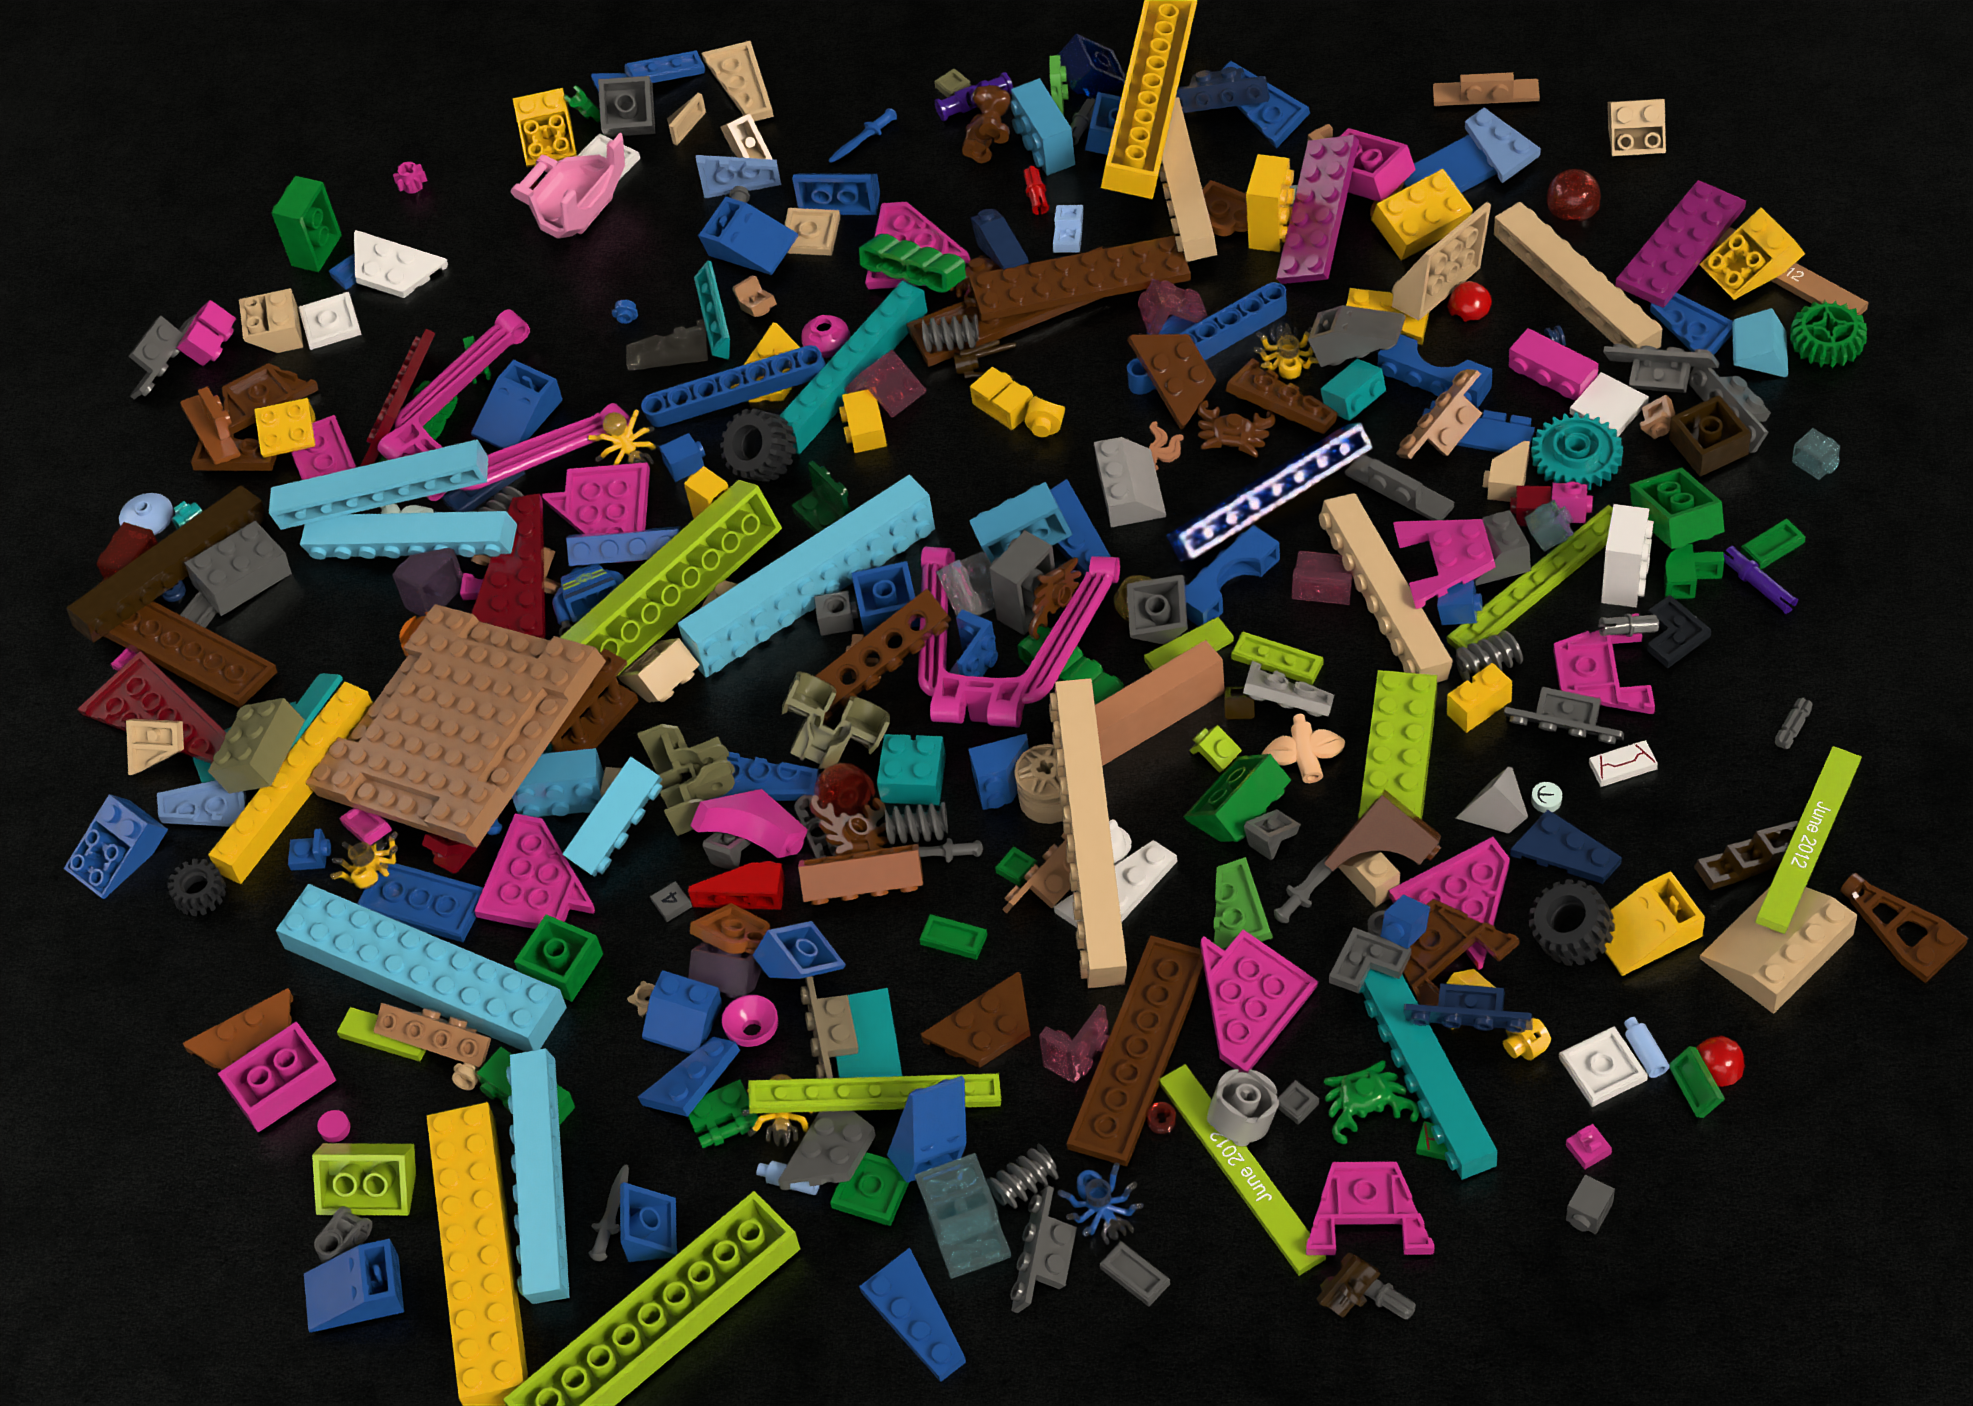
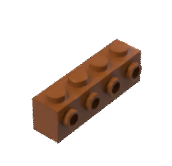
[798,844,923,905]

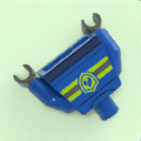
[552,564,625,637]

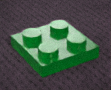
[830,1152,909,1226]

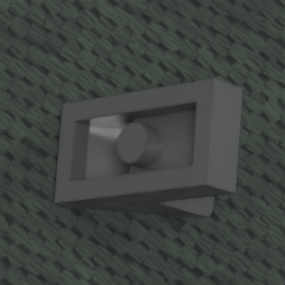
[1244,809,1301,860]
[703,832,753,870]

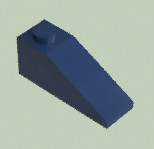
[971,209,1029,270]

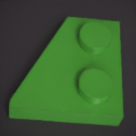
[1050,55,1069,116]

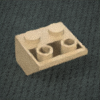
[1608,99,1666,156]
[239,288,303,353]

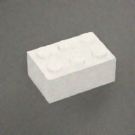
[1601,504,1654,607]

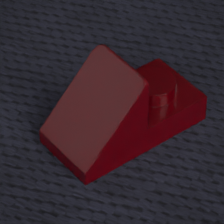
[422,833,482,873]

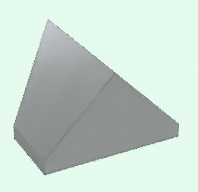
[1456,767,1528,833]

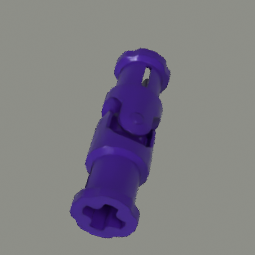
[935,72,1013,121]

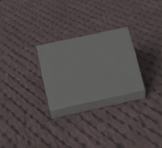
[1127,575,1188,645]

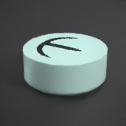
[1531,782,1562,813]

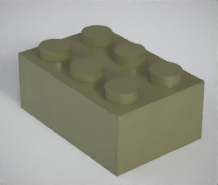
[208,698,305,794]

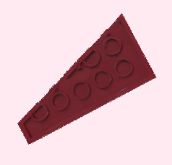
[360,329,435,467]
[471,494,545,639]
[77,651,226,764]

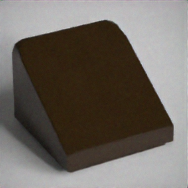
[1224,687,1255,719]

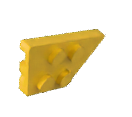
[730,322,809,402]

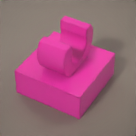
[1566,1124,1612,1169]

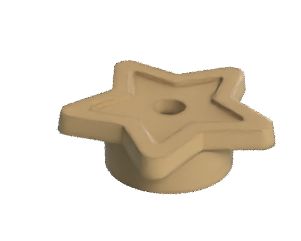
[627,981,655,1017]

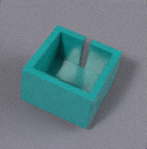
[877,734,946,805]

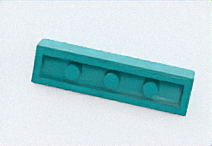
[694,260,730,359]
[288,673,343,753]

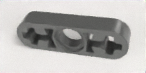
[795,795,839,858]

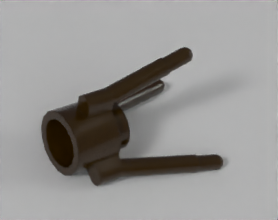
[954,340,1016,380]

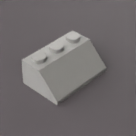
[1094,437,1166,527]

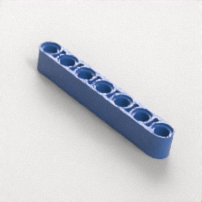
[1127,282,1287,395]
[641,345,826,427]

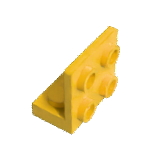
[255,398,316,457]

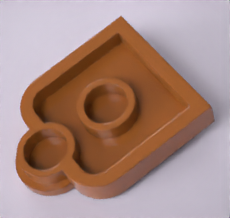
[1203,180,1248,236]
[690,903,770,954]

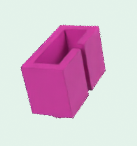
[176,300,236,366]

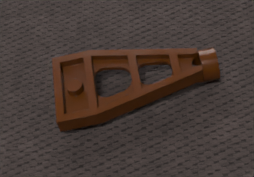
[1840,873,1968,983]

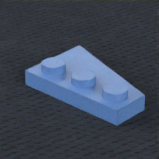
[1465,108,1541,183]

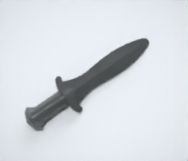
[919,838,983,862]
[1274,855,1332,923]
[588,1165,629,1262]

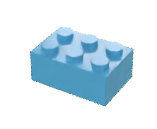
[1010,78,1075,176]
[969,482,1073,564]
[512,748,604,818]

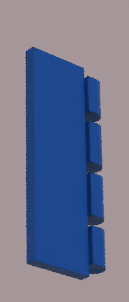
[1423,401,1535,453]

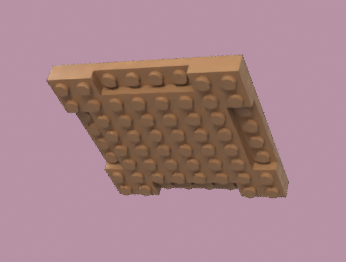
[305,604,606,848]

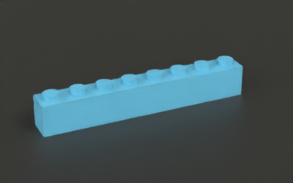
[269,439,488,530]
[300,511,517,560]
[506,1048,570,1304]

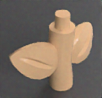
[1262,714,1345,783]

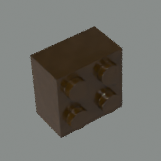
[1669,395,1751,477]

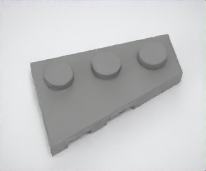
[1243,661,1334,717]

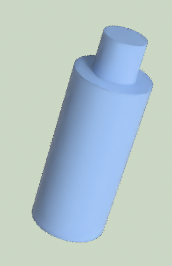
[1624,1017,1670,1078]
[756,1161,820,1195]

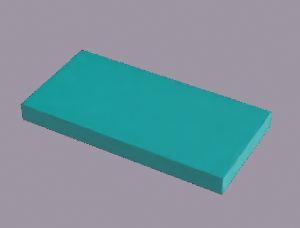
[836,988,903,1078]

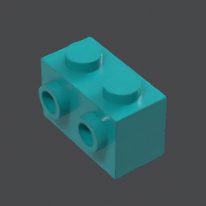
[1321,359,1386,421]

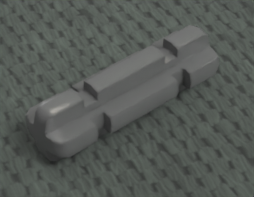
[1775,698,1812,749]

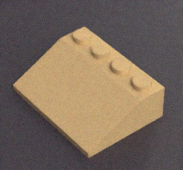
[1392,202,1491,321]
[1700,887,1857,1014]

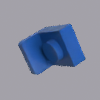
[288,829,331,871]

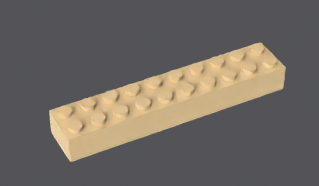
[1049,678,1127,988]

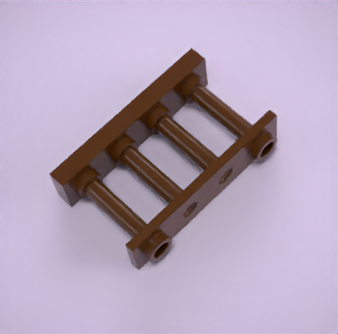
[550,648,639,753]

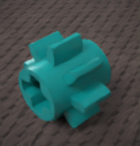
[171,501,203,529]

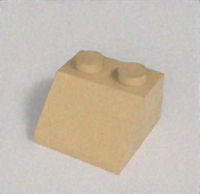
[618,638,700,702]

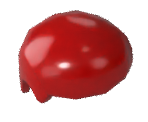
[1447,281,1492,322]
[1697,1036,1745,1087]

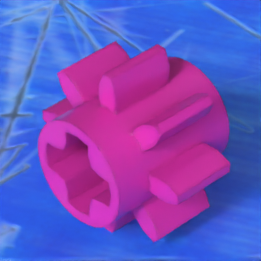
[393,162,427,194]

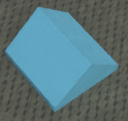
[1732,308,1788,377]

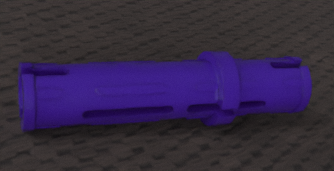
[1723,546,1798,614]

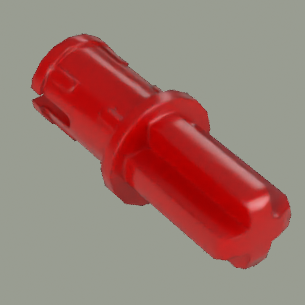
[1023,166,1049,215]

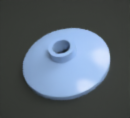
[119,493,174,538]

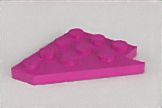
[865,202,970,289]
[542,463,650,563]
[474,813,595,929]
[1389,837,1510,970]
[1200,929,1319,1073]

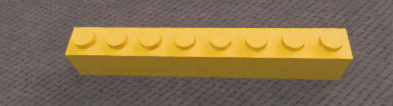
[208,682,373,884]

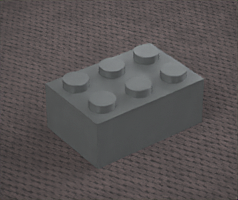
[185,521,292,616]
[989,530,1055,635]

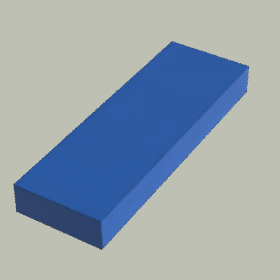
[625,51,705,83]

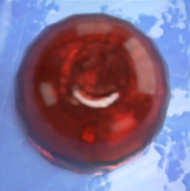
[1547,169,1601,221]
[814,763,875,817]

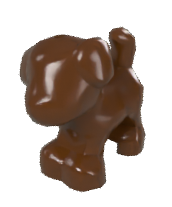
[962,85,1011,163]

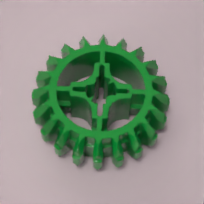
[1790,299,1867,368]

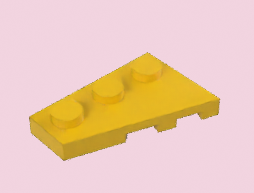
[1346,288,1429,345]

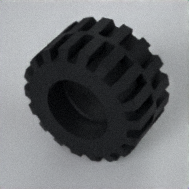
[720,409,796,482]
[1529,880,1615,966]

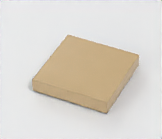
[784,208,840,255]

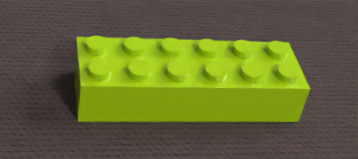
[1359,670,1437,819]

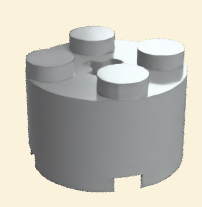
[1207,1069,1279,1146]

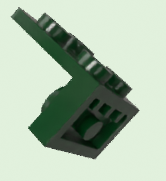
[791,460,852,534]

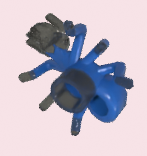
[1058,1162,1143,1245]

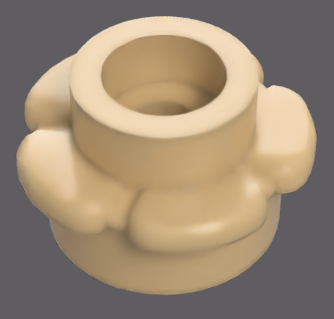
[452,1063,480,1090]

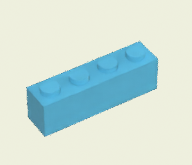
[562,756,663,877]

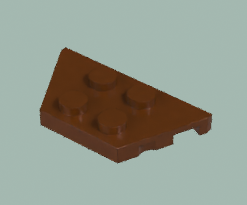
[1128,334,1216,430]
[222,363,318,435]
[920,972,1031,1068]

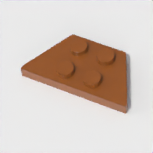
[183,988,293,1070]

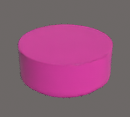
[317,1110,351,1143]

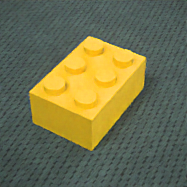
[1246,154,1295,253]
[1372,169,1473,261]

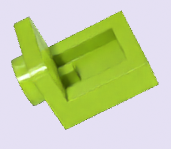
[1189,725,1242,772]

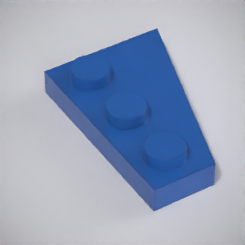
[638,1037,740,1117]

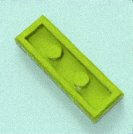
[1144,617,1234,671]
[1231,632,1323,685]
[337,1007,426,1062]

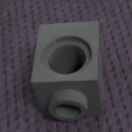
[814,591,858,636]

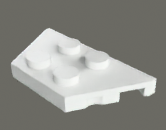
[354,230,448,298]

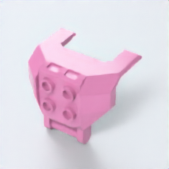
[511,133,625,238]

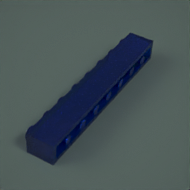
[1166,423,1373,560]

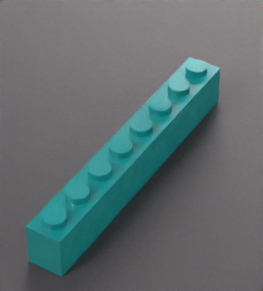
[780,280,927,455]
[1358,969,1497,1180]

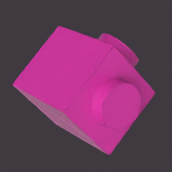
[1551,482,1593,523]

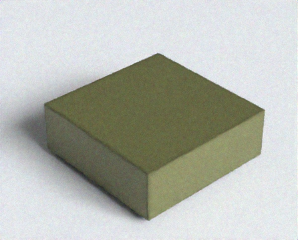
[934,69,971,98]

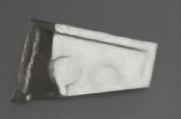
[626,319,708,371]

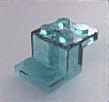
[915,1153,1011,1279]

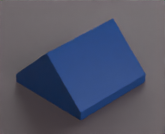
[620,1182,677,1262]

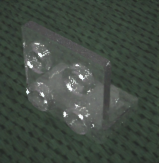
[936,551,995,616]

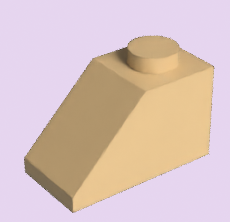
[720,113,772,159]
[1483,441,1530,502]
[1338,851,1400,908]

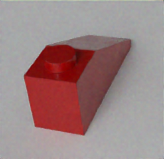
[688,861,785,910]

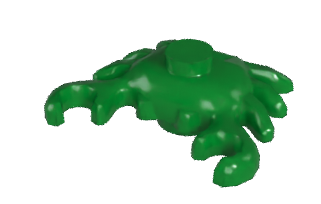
[1324,1060,1419,1144]

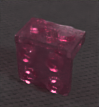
[1138,279,1208,334]

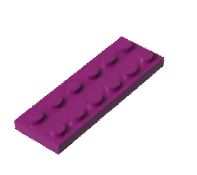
[1276,135,1359,284]
[1615,180,1746,308]

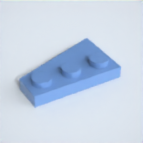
[696,155,781,198]
[157,780,247,827]

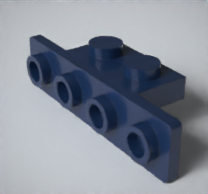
[1176,67,1270,113]
[1403,983,1533,1033]

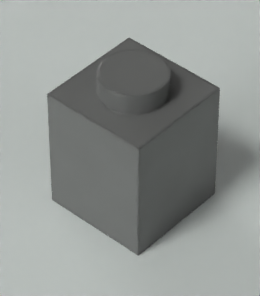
[1566,1175,1615,1234]

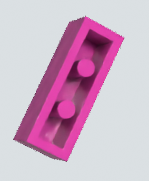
[1509,328,1599,401]

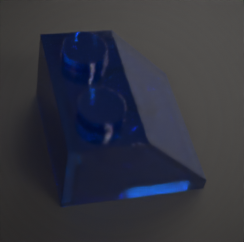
[1057,34,1126,98]

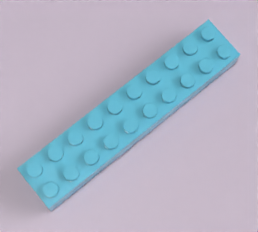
[678,475,935,678]
[276,884,567,1052]

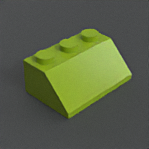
[312,1143,416,1216]

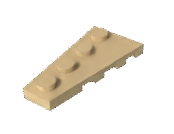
[702,41,774,121]

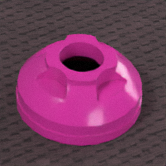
[802,315,850,358]
[722,995,778,1047]

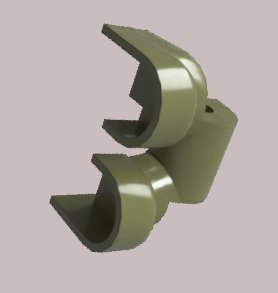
[782,671,890,773]
[638,724,735,836]

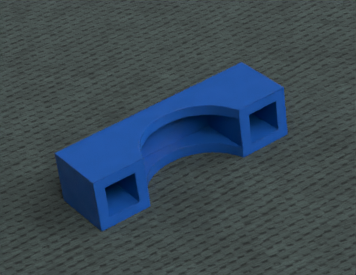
[1378,334,1492,409]
[1185,525,1280,626]
[566,526,681,566]

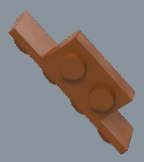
[180,387,241,465]

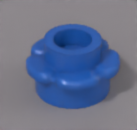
[612,300,638,324]

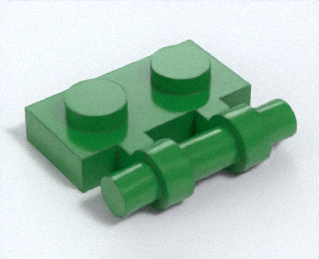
[688,1080,758,1148]

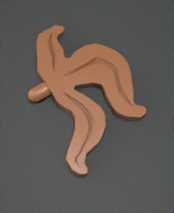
[1149,421,1184,470]

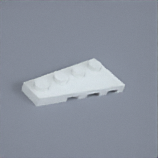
[1054,840,1177,927]

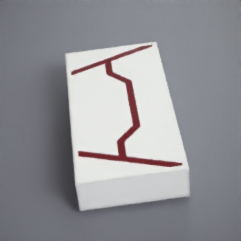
[1589,740,1658,787]

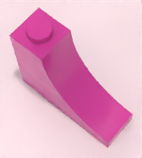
[690,789,808,858]

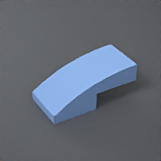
[1053,205,1083,253]

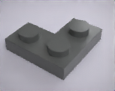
[1329,927,1412,993]

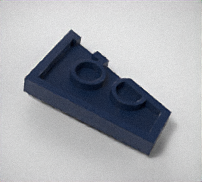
[1510,809,1622,884]

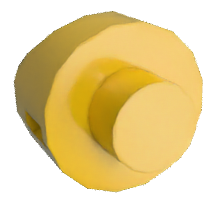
[1025,396,1065,437]
[1503,1018,1551,1061]

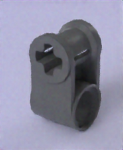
[314,1206,372,1264]

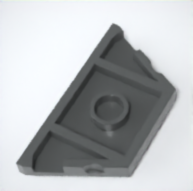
[778,1111,876,1190]

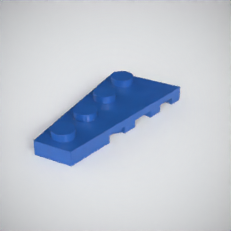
[1050,479,1111,576]
[859,1248,966,1382]

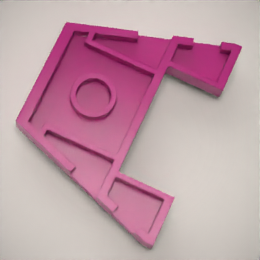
[1393,519,1496,609]
[1553,614,1655,714]
[1306,1162,1434,1255]

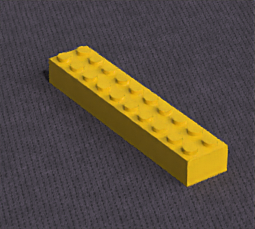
[1101,0,1197,199]
[427,1102,528,1406]

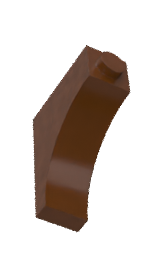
[1324,789,1441,871]

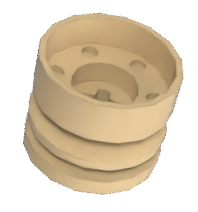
[1014,744,1064,824]

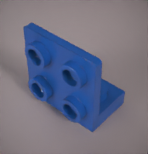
[956,609,998,677]

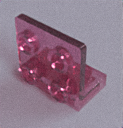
[844,350,926,417]
[1292,551,1353,605]
[1039,1004,1110,1084]

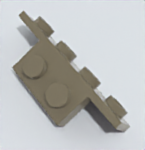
[800,976,858,1079]

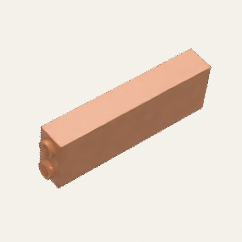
[1095,640,1225,766]

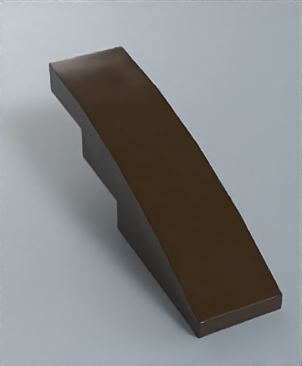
[1694,820,1800,890]

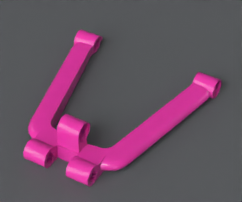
[378,309,631,501]
[918,547,1120,728]

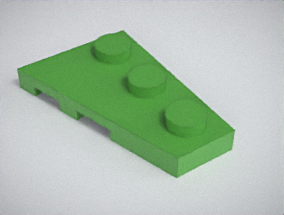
[1213,857,1273,951]

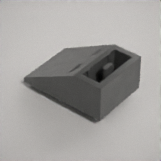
[1308,305,1406,367]

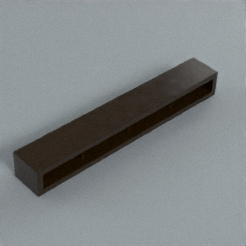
[67,485,267,643]

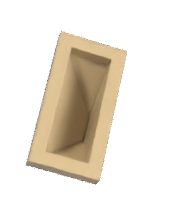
[667,93,706,145]

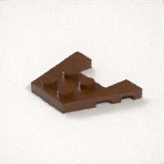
[1403,899,1520,1006]

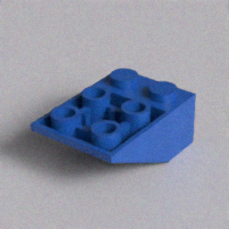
[698,197,799,275]
[471,360,562,449]
[64,794,168,899]
[887,1076,966,1183]
[304,1239,404,1332]

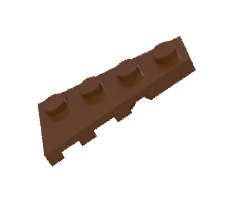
[1226,358,1338,434]

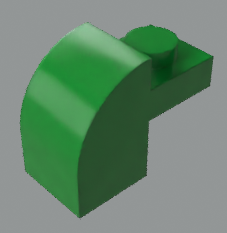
[1664,544,1724,599]

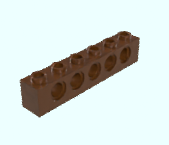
[815,589,951,725]

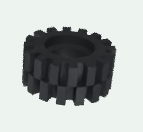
[168,859,226,916]

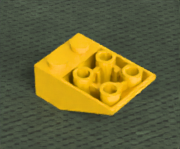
[513,88,577,167]
[1699,208,1805,300]
[1605,871,1705,976]

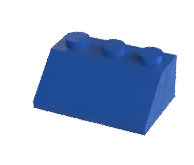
[792,173,880,215]

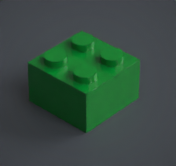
[514,914,603,1002]

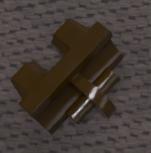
[1317,1253,1380,1317]

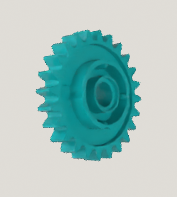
[1531,412,1623,490]

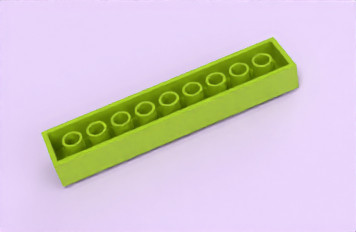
[560,480,782,677]
[503,1191,800,1406]

